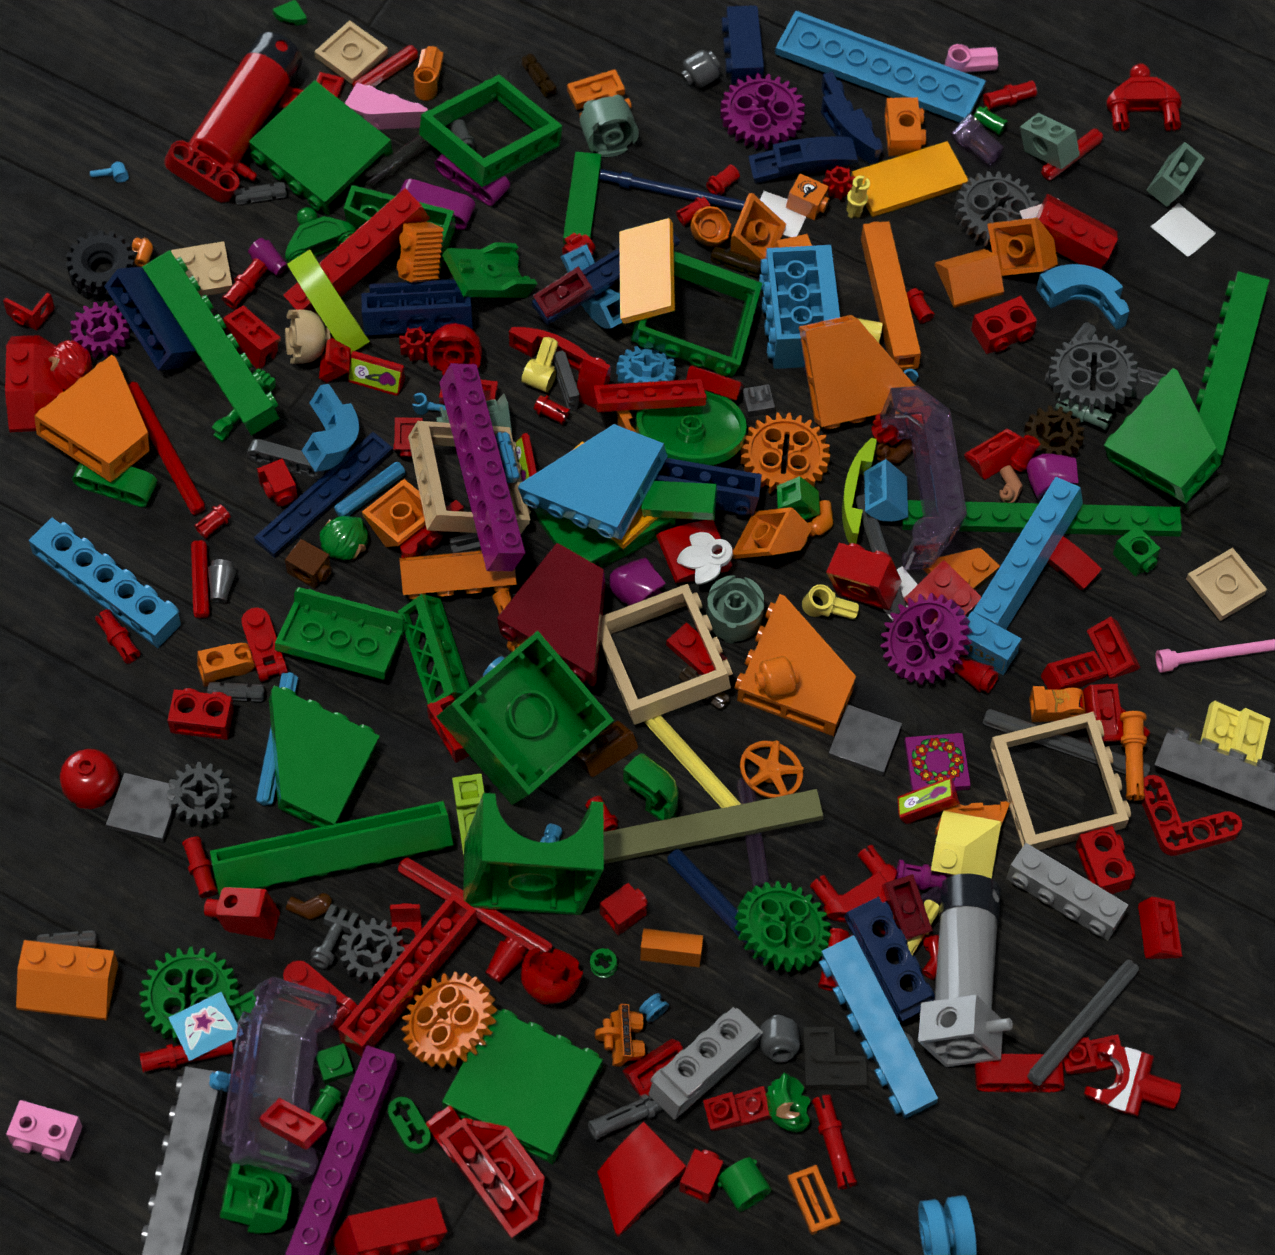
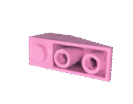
[345,83,428,130]

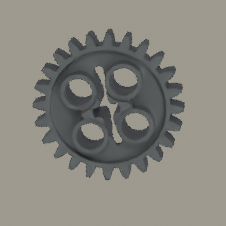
[954,171,1039,246]
[1048,334,1138,412]

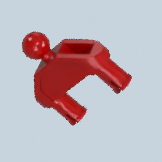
[1106,63,1182,131]
[810,845,897,935]

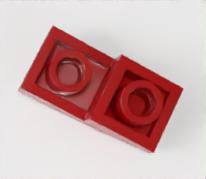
[577,354,610,409]
[1048,536,1102,590]
[1063,1034,1121,1074]
[703,1086,771,1131]

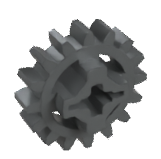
[167,762,232,826]
[339,918,405,984]

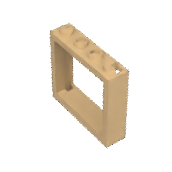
[408,421,531,535]
[600,584,733,725]
[990,712,1131,850]

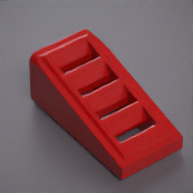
[1041,651,1108,690]

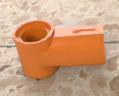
[414,46,444,100]

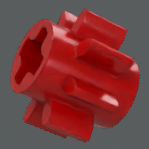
[823,166,855,200]
[562,233,595,255]
[399,327,431,361]
[871,410,906,446]

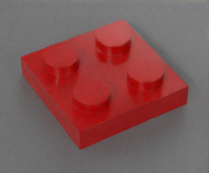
[904,560,981,624]

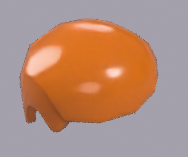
[691,206,731,247]

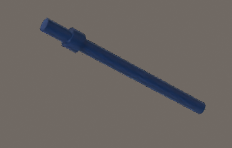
[599,169,746,211]

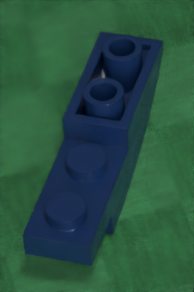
[821,71,883,165]
[748,136,858,183]

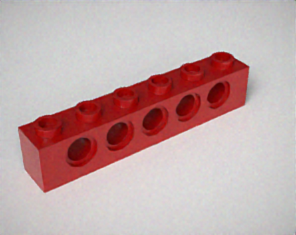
[338,893,477,1057]

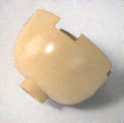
[285,310,330,364]

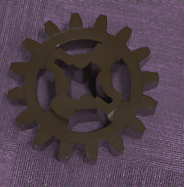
[1024,405,1084,457]

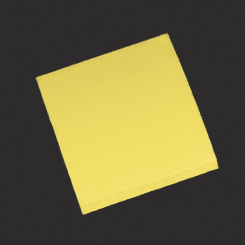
[1201,701,1270,763]

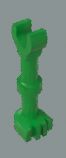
[212,368,276,442]

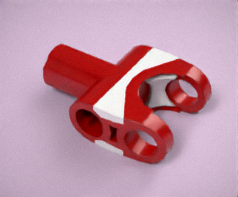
[1083,1043,1181,1116]

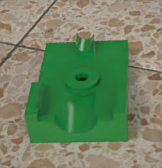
[442,242,537,298]

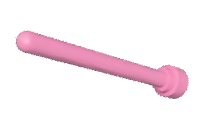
[1155,639,1275,673]

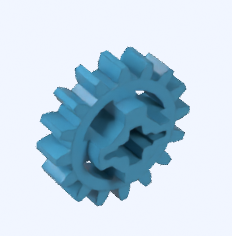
[616,346,676,383]

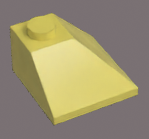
[931,811,1002,879]

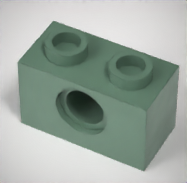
[1020,113,1080,169]
[1147,142,1205,207]

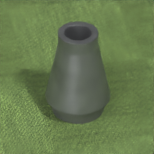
[208,559,236,603]

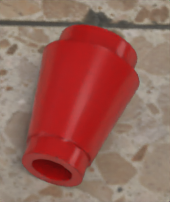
[954,657,999,693]
[485,936,527,983]

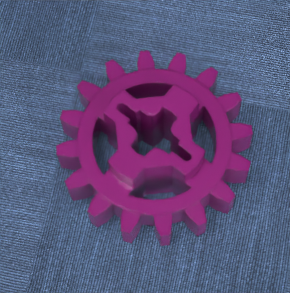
[70,302,131,358]

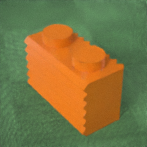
[397,222,444,282]

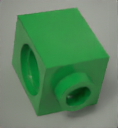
[777,476,820,520]
[1113,525,1161,577]

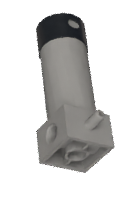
[918,873,1013,1067]

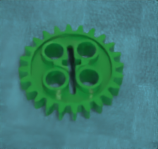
[735,881,831,972]
[139,947,240,1043]

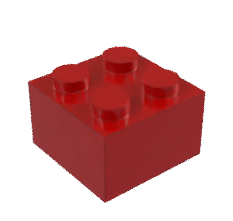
[826,543,902,611]

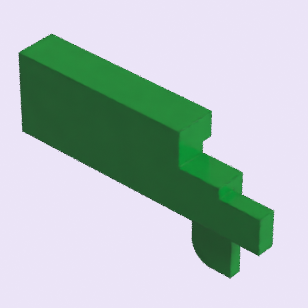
[641,481,718,520]

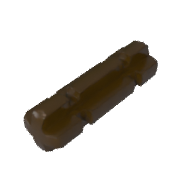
[522,53,556,97]
[711,246,761,277]
[679,666,730,710]

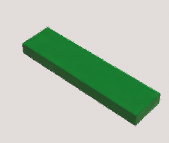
[563,151,601,244]

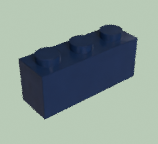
[721,5,764,84]

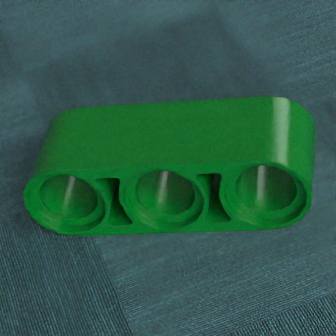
[72,463,158,507]

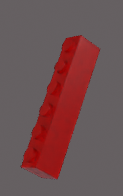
[283,188,430,316]

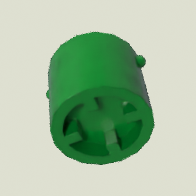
[718,1157,772,1212]

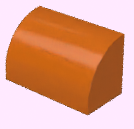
[640,928,703,967]

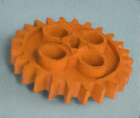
[740,413,830,494]
[401,972,497,1068]

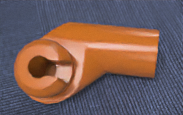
[132,238,153,268]
[808,500,833,537]

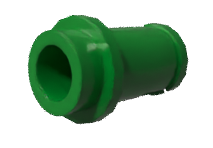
[973,106,1008,135]
[310,1085,342,1122]

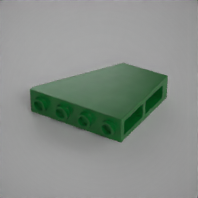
[1104,368,1221,503]
[269,685,380,828]

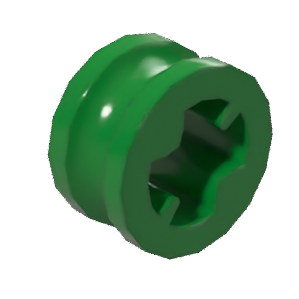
[590,948,617,978]

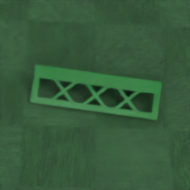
[398,594,470,704]

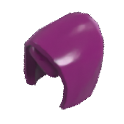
[1026,453,1078,501]
[609,557,665,606]

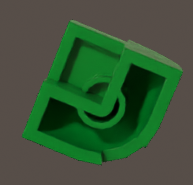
[623,753,679,821]
[219,1152,291,1233]

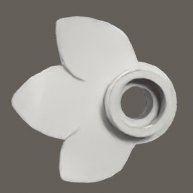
[677,532,733,585]

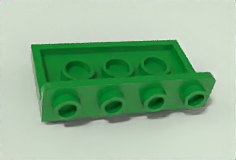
[275,587,405,680]

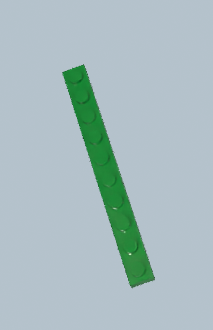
[902,500,1182,537]

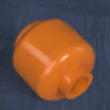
[755,656,799,697]

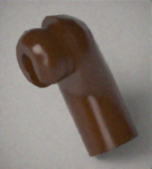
[875,438,916,464]
[286,893,332,920]

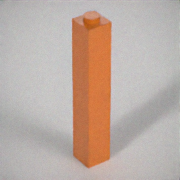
[861,221,921,370]

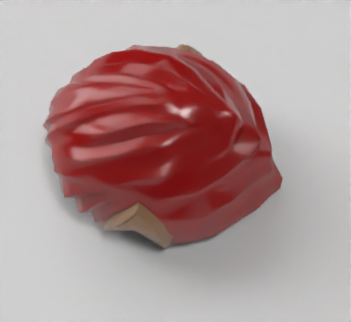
[49,340,94,391]

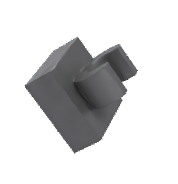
[742,384,775,417]

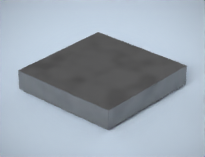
[828,704,902,776]
[106,773,175,842]

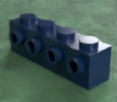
[104,267,196,371]
[654,458,762,516]

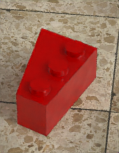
[333,1197,447,1255]

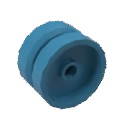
[918,1195,976,1255]

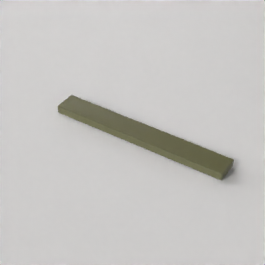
[604,789,823,864]

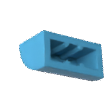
[864,459,908,521]

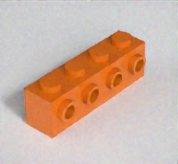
[399,550,516,599]

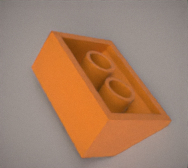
[16,940,118,1020]

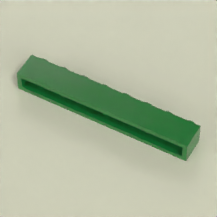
[142,250,279,436]
[1195,271,1269,469]
[210,801,453,896]

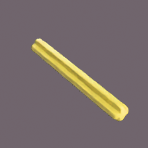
[644,715,741,808]

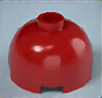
[427,323,482,376]
[60,749,120,809]
[521,947,583,1005]

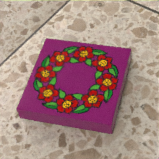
[904,733,971,791]

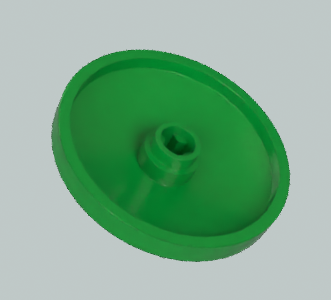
[636,391,746,465]

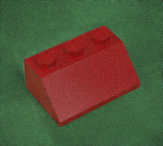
[1036,194,1118,269]

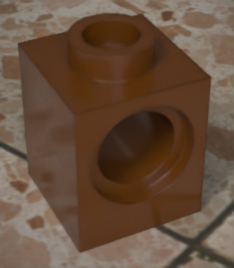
[285,539,332,589]

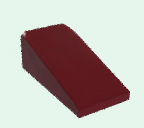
[533,266,596,318]
[882,874,933,940]

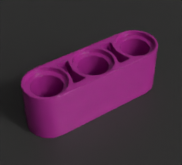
[434,154,510,206]
[399,179,476,230]

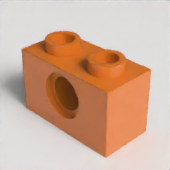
[884,97,926,156]

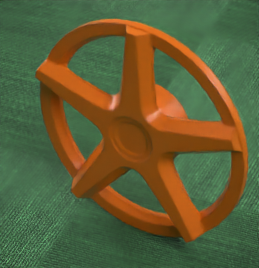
[740,740,804,798]

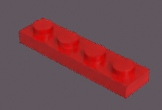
[592,379,706,412]

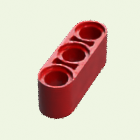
[975,1054,1064,1092]

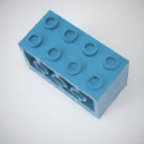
[759,245,840,369]

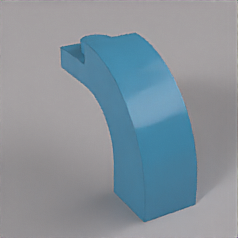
[560,244,622,329]
[1036,264,1130,330]
[302,384,359,472]

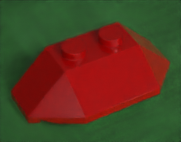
[5,335,64,432]
[438,1118,545,1239]

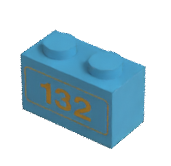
[964,611,1022,675]

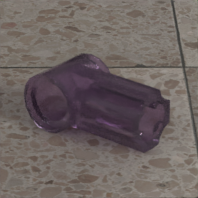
[950,113,1004,165]

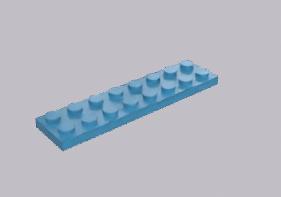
[775,11,986,125]

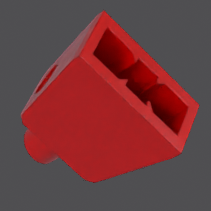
[204,887,280,940]

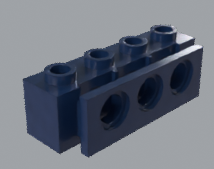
[361,279,473,335]
[843,897,934,1023]

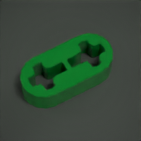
[388,1097,431,1154]

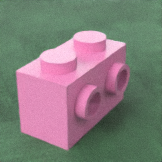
[6,1100,83,1162]

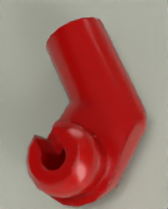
[922,934,939,980]

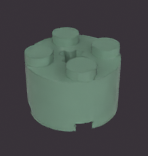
[580,95,639,157]
[706,576,764,644]

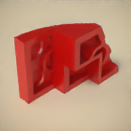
[597,1122,686,1237]

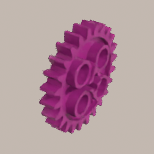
[720,73,805,149]
[881,593,972,685]

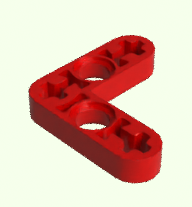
[1141,775,1242,856]

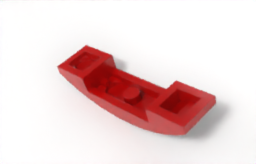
[509,327,590,372]

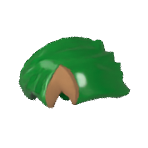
[319,516,369,560]
[765,1073,810,1132]

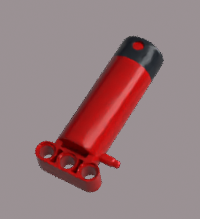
[164,31,303,202]

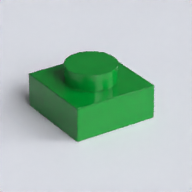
[315,1043,354,1084]

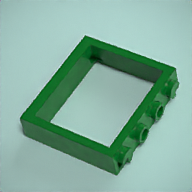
[419,75,563,187]
[631,251,762,377]

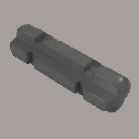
[234,182,287,204]
[207,682,265,702]
[37,930,97,948]

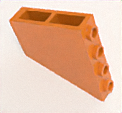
[799,315,926,429]
[35,355,149,482]
[735,594,856,736]

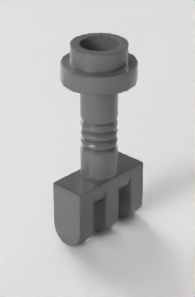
[310,904,359,969]

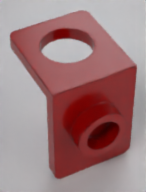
[3,293,55,331]
[390,903,422,949]

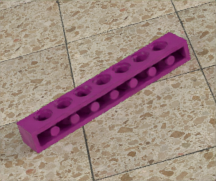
[439,363,525,571]
[285,1045,397,1255]

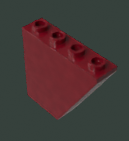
[497,543,606,687]

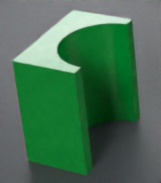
[436,631,614,805]
[463,793,604,915]

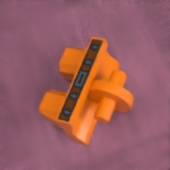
[595,1004,645,1067]

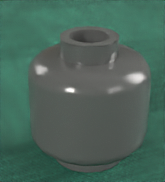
[681,49,721,88]
[760,1015,800,1062]

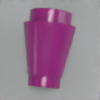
[248,237,288,276]

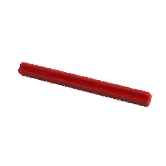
[127,382,205,515]
[398,857,553,953]

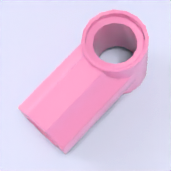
[945,44,998,73]

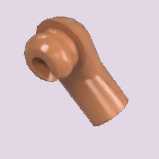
[999,465,1023,503]

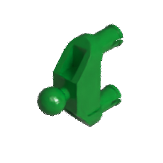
[285,207,357,263]

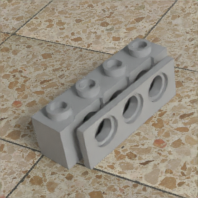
[649,1007,763,1120]

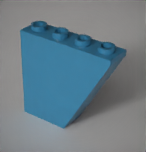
[518,424,668,540]

